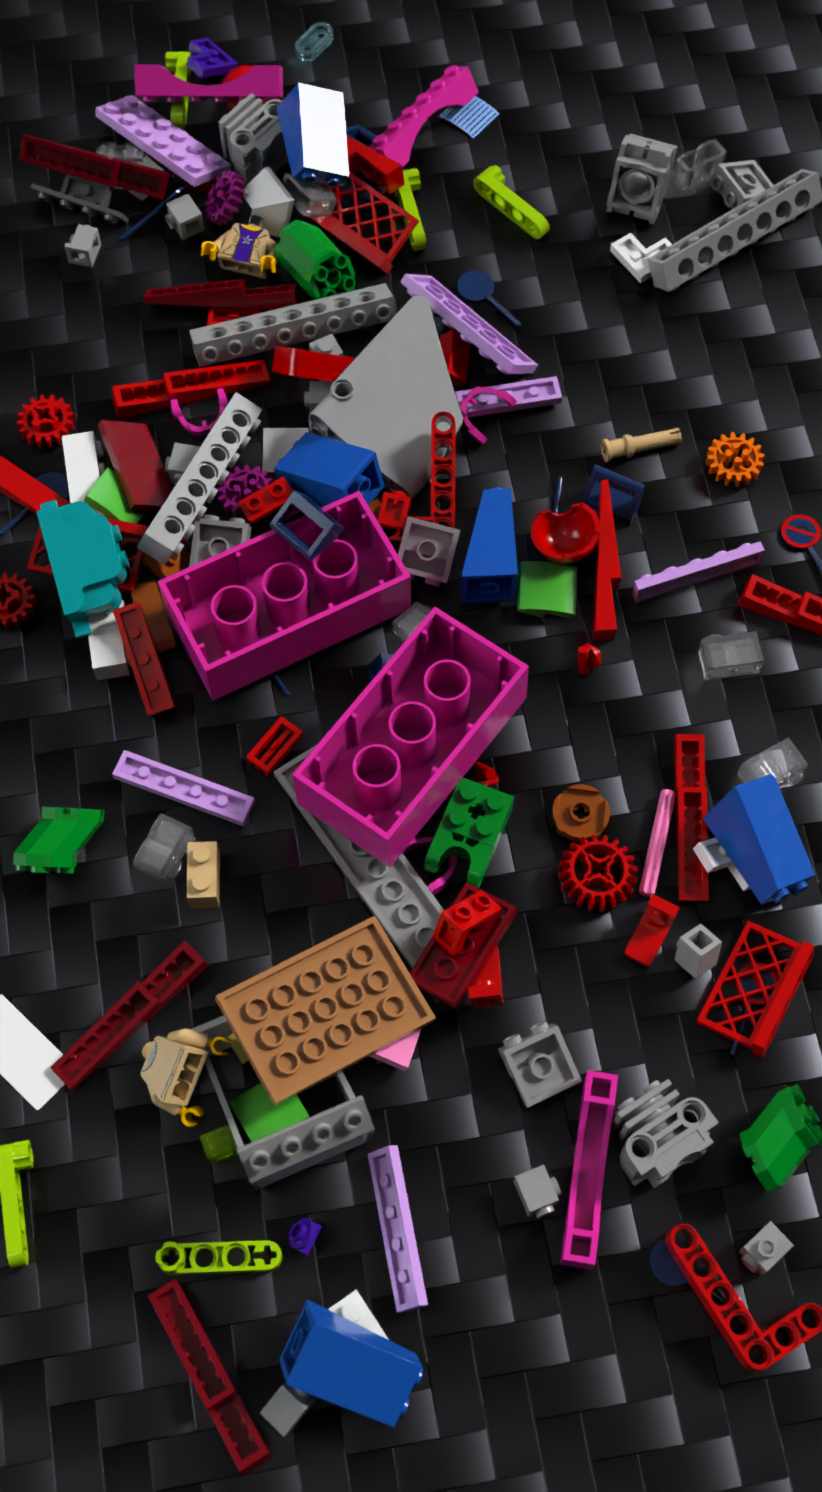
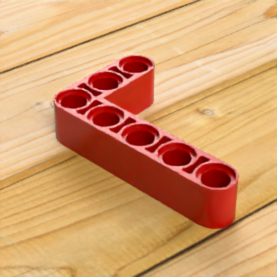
[272,346,355,382]
[381,411,456,546]
[665,1224,822,1371]

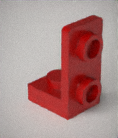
[238,476,301,524]
[378,490,412,531]
[432,891,501,956]
[624,894,680,967]
[468,946,504,1008]

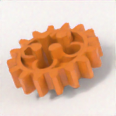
[706,432,765,487]

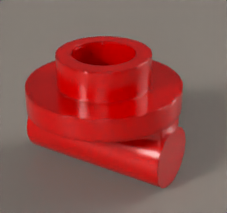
[578,643,601,675]
[470,762,499,788]

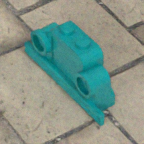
[36,500,129,638]

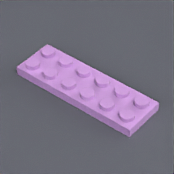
[95,95,231,187]
[400,274,538,375]

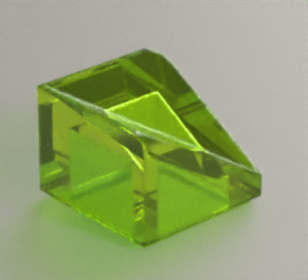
[200,1126,238,1164]

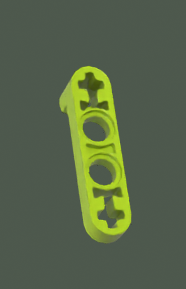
[166,51,192,129]
[473,165,550,239]
[398,168,426,251]
[0,1140,34,1269]
[155,1240,283,1275]

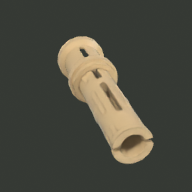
[601,428,682,462]

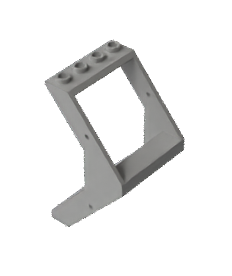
[192,1015,375,1190]

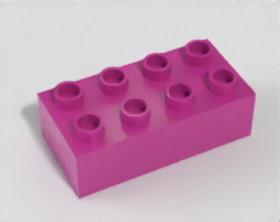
[158,491,411,701]
[292,607,529,867]

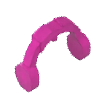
[460,386,517,445]
[170,388,227,436]
[402,837,457,896]

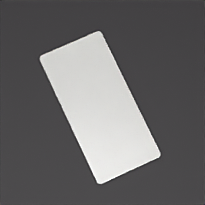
[0,994,65,1110]

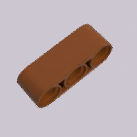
[130,579,177,653]

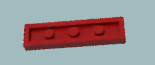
[113,601,176,716]

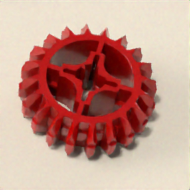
[558,834,637,912]

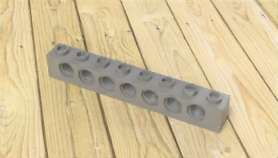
[647,169,822,291]
[189,283,396,367]
[137,392,262,565]

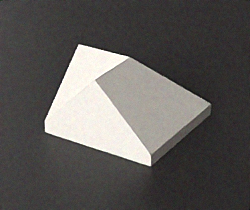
[243,166,294,238]

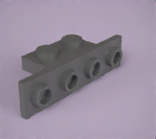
[31,174,129,224]

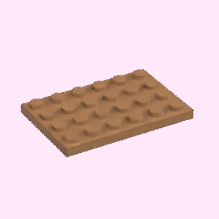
[215,916,436,1107]

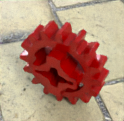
[17,394,75,448]
[0,573,37,631]

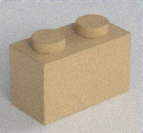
[187,841,220,909]

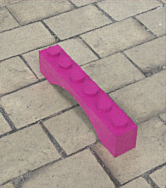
[134,64,283,103]
[369,65,479,168]
[560,1070,618,1270]

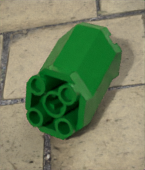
[274,219,356,300]
[13,807,104,873]
[739,1084,822,1192]

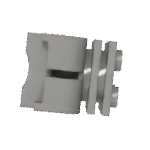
[218,93,289,185]
[606,134,677,224]
[611,1079,719,1188]

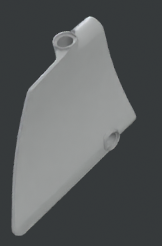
[309,296,463,500]

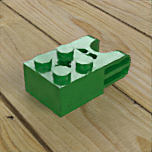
[425,778,514,888]

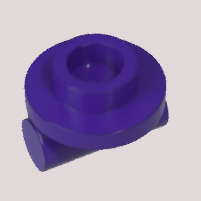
[289,1218,322,1256]

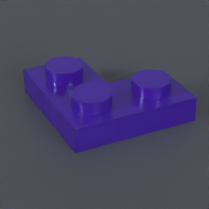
[186,38,238,78]

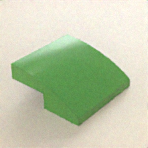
[84,467,147,524]
[517,561,577,619]
[229,1083,310,1143]

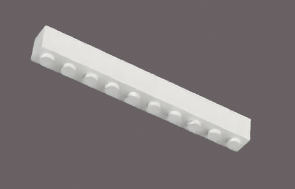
[62,431,130,681]

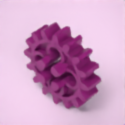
[204,170,245,226]
[217,464,273,520]

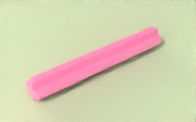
[639,789,676,897]

